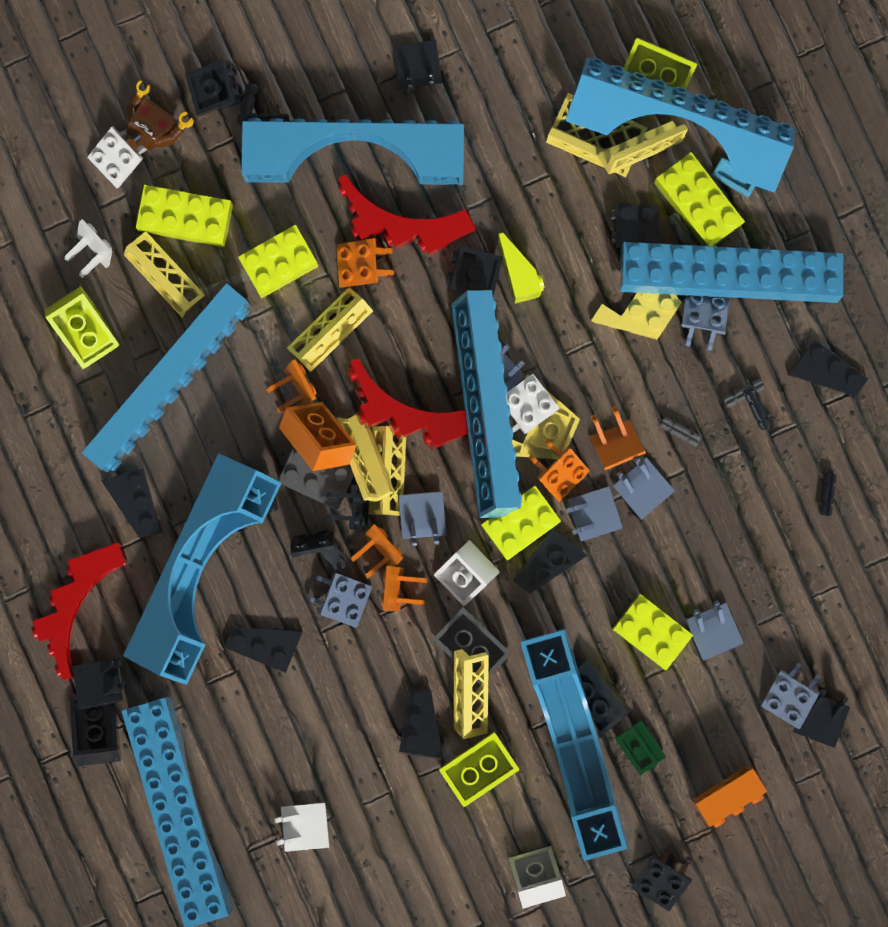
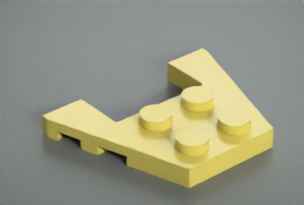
[591,293,682,340]
[512,374,580,460]

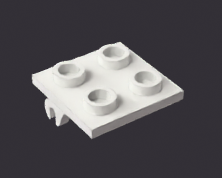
[88,126,147,188]
[65,219,112,278]
[506,374,559,434]
[274,803,329,852]

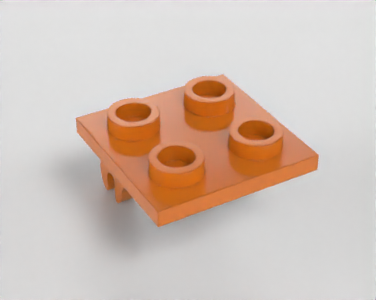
[336,238,394,288]
[266,359,316,413]
[589,406,646,470]
[528,439,590,502]
[351,524,403,579]
[381,566,427,612]

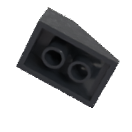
[70,694,121,766]

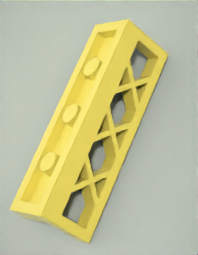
[598,121,688,174]
[124,232,205,318]
[287,287,373,372]
[336,414,395,501]
[368,426,406,516]
[454,649,488,739]

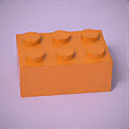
[279,402,357,471]
[691,766,767,828]

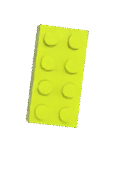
[654,152,745,247]
[136,185,233,248]

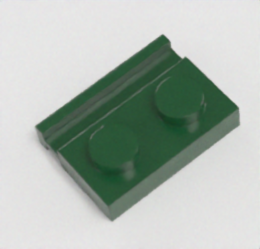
[614,720,666,776]

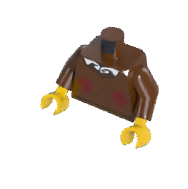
[125,80,194,150]

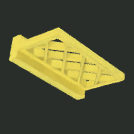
[546,93,648,177]

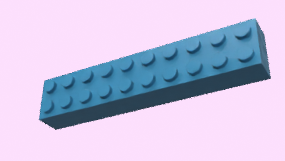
[619,242,843,303]
[82,283,250,472]
[451,290,522,518]

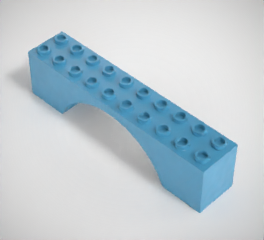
[566,58,795,193]
[242,118,464,185]
[123,453,281,685]
[520,628,628,861]
[122,696,233,927]

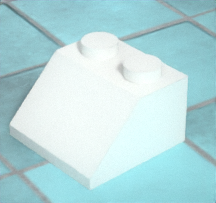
[434,540,500,606]
[509,846,566,908]

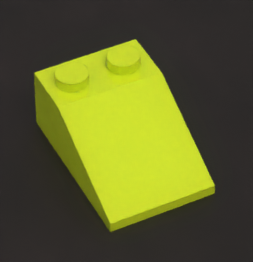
[498,233,544,304]
[44,286,120,369]

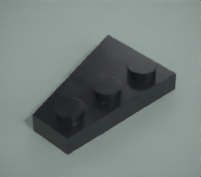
[788,340,868,397]
[101,469,162,538]
[512,528,588,594]
[224,627,303,673]
[578,658,632,738]
[399,686,443,760]

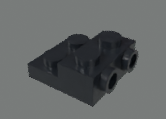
[185,59,243,116]
[610,203,660,250]
[446,246,503,297]

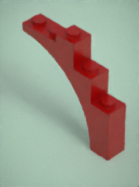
[337,174,475,256]
[347,358,468,450]
[31,543,128,681]

